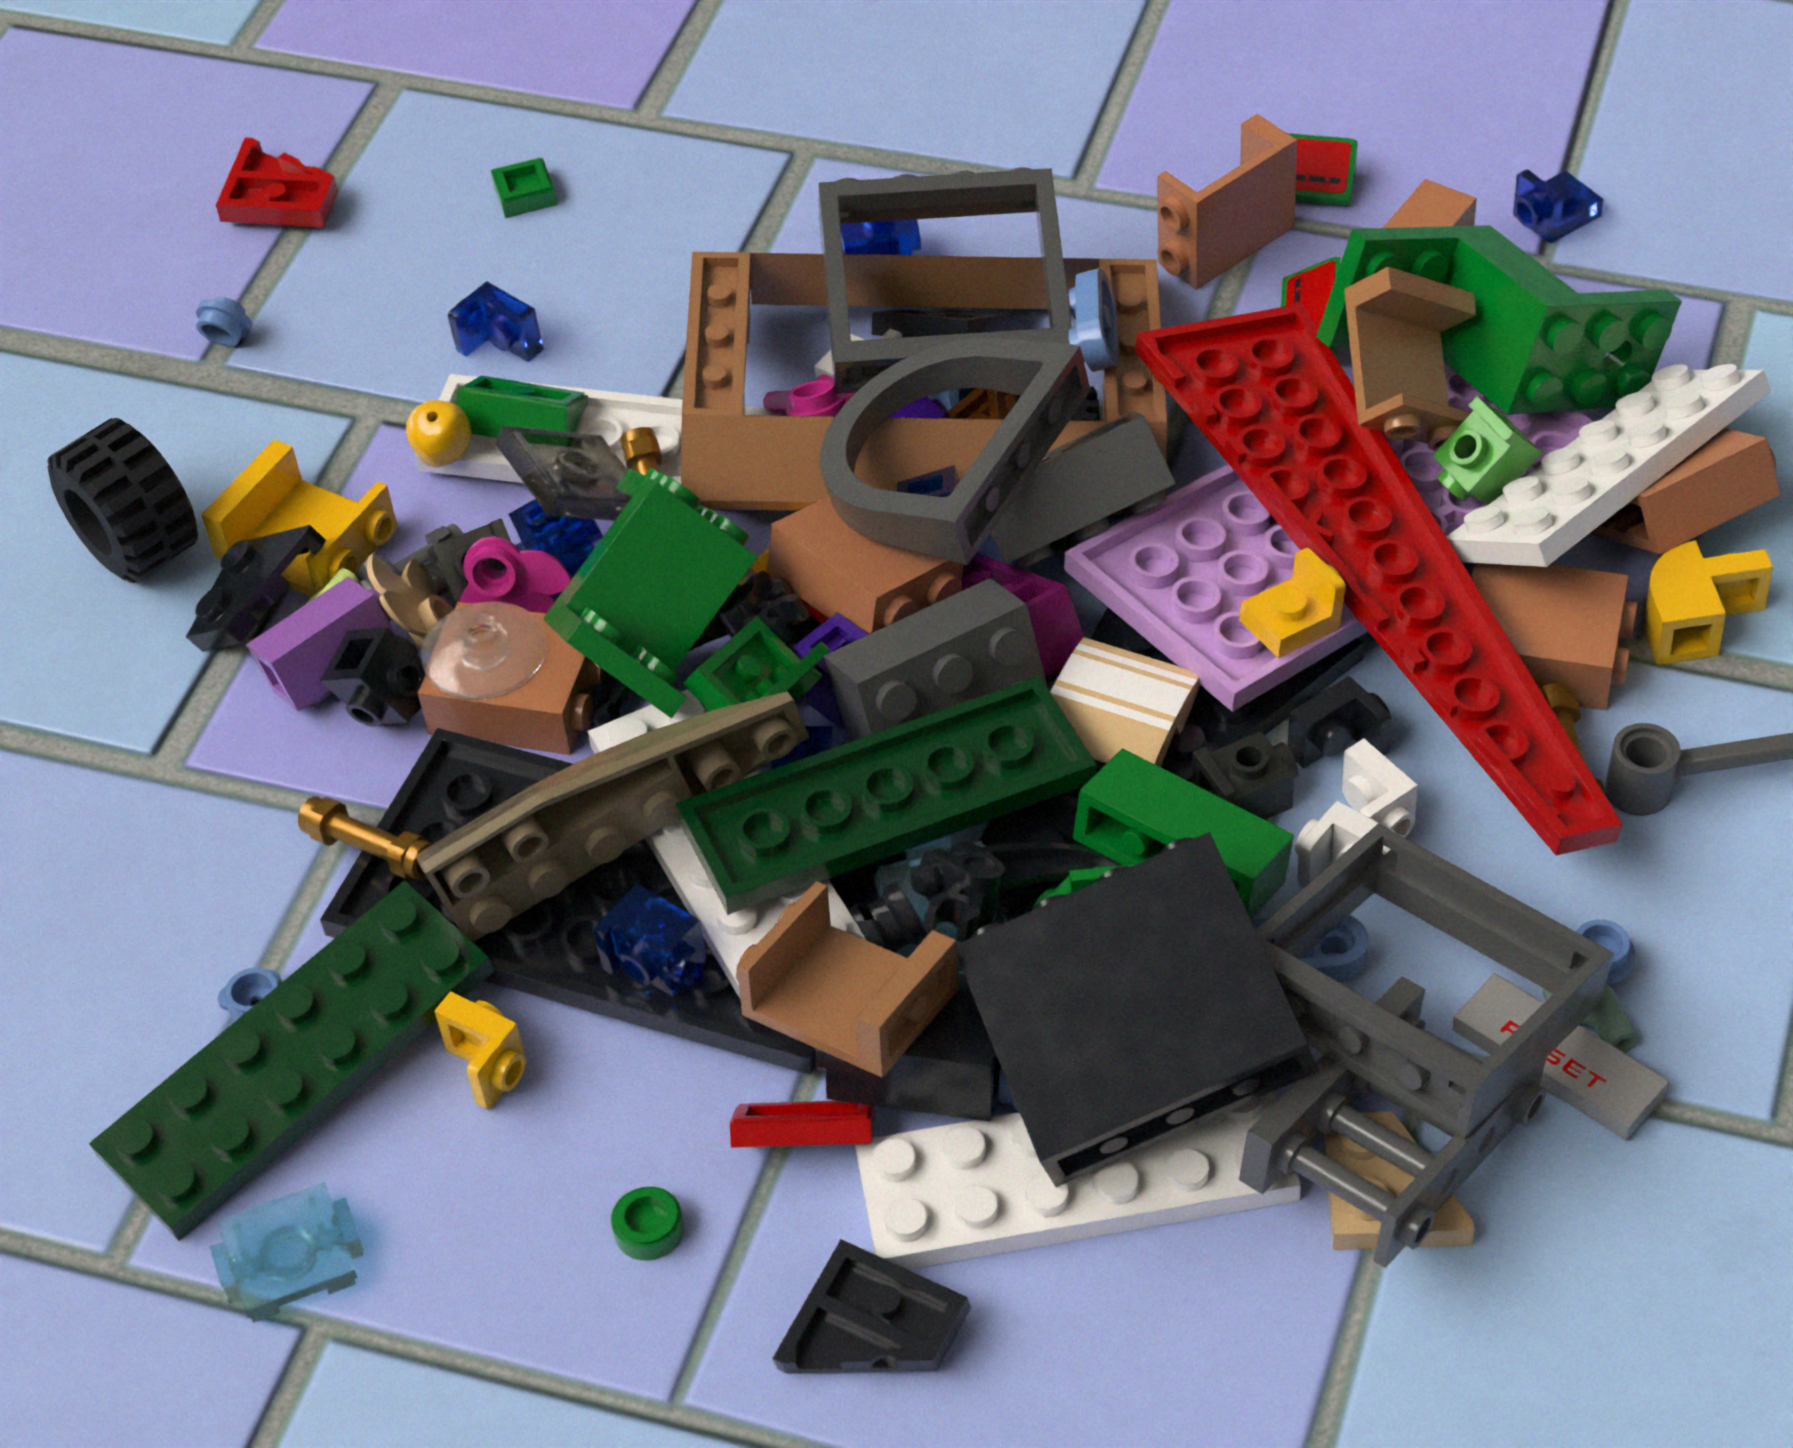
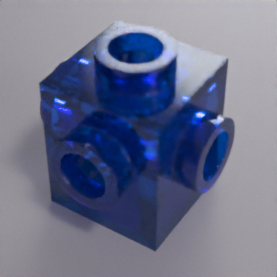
[509,485,603,578]

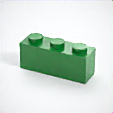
[1073,748,1294,920]

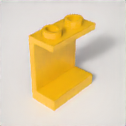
[201,439,398,597]

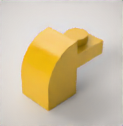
[1643,540,1773,665]

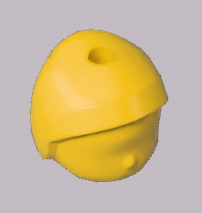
[406,400,471,468]

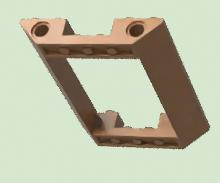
[681,252,1167,516]

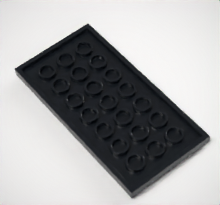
[320,728,910,1075]

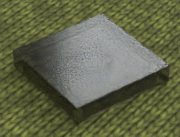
[495,426,631,521]

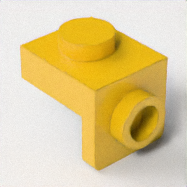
[434,991,527,1110]

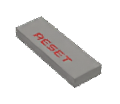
[1452,973,1669,1140]

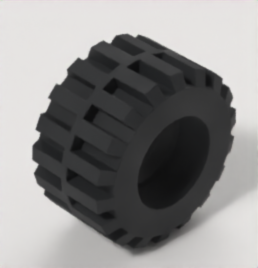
[47,418,198,583]

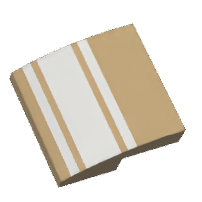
[1050,637,1201,769]

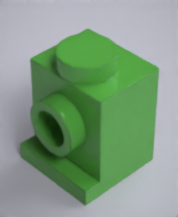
[1433,396,1543,505]

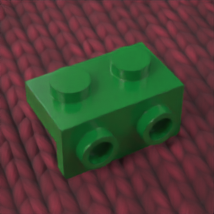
[683,616,830,712]

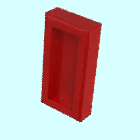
[729,1101,876,1148]

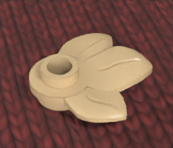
[367,552,454,652]

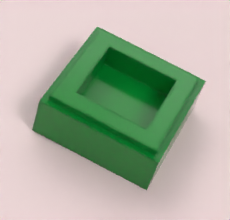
[490,157,557,218]

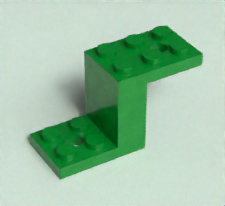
[1316,225,1682,415]
[543,467,758,719]

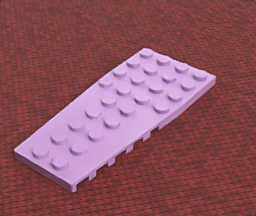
[1064,365,1594,712]

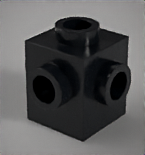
[320,627,429,727]

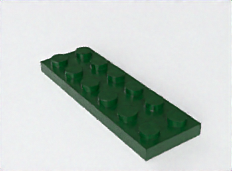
[676,676,1097,915]
[89,880,495,1241]

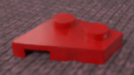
[216,137,338,228]

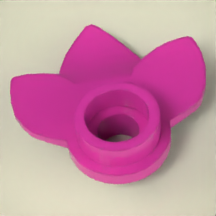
[763,374,855,417]
[459,537,572,614]

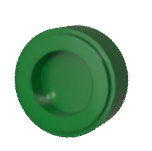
[611,1186,684,1260]

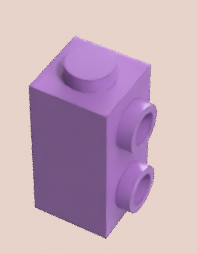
[246,577,395,711]

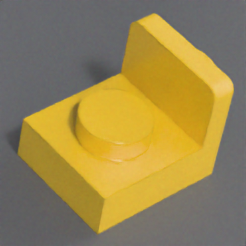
[1239,548,1346,658]

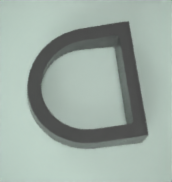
[820,337,1091,566]

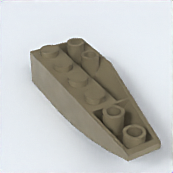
[415,691,810,942]

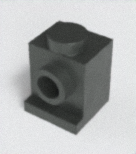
[423,518,511,606]
[1193,731,1298,820]

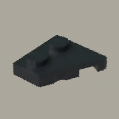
[872,308,1028,338]
[186,525,326,652]
[772,1239,971,1374]

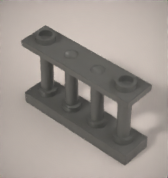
[1239,976,1546,1268]

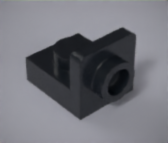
[1287,676,1391,769]

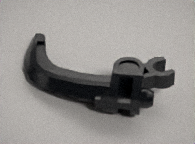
[592,571,811,727]
[911,842,1123,942]

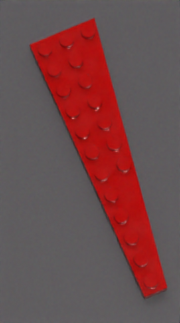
[1134,304,1623,856]

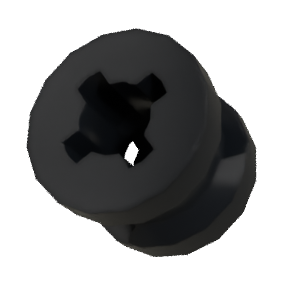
[849,881,928,953]

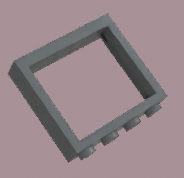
[819,167,1072,394]
[1255,823,1614,1139]

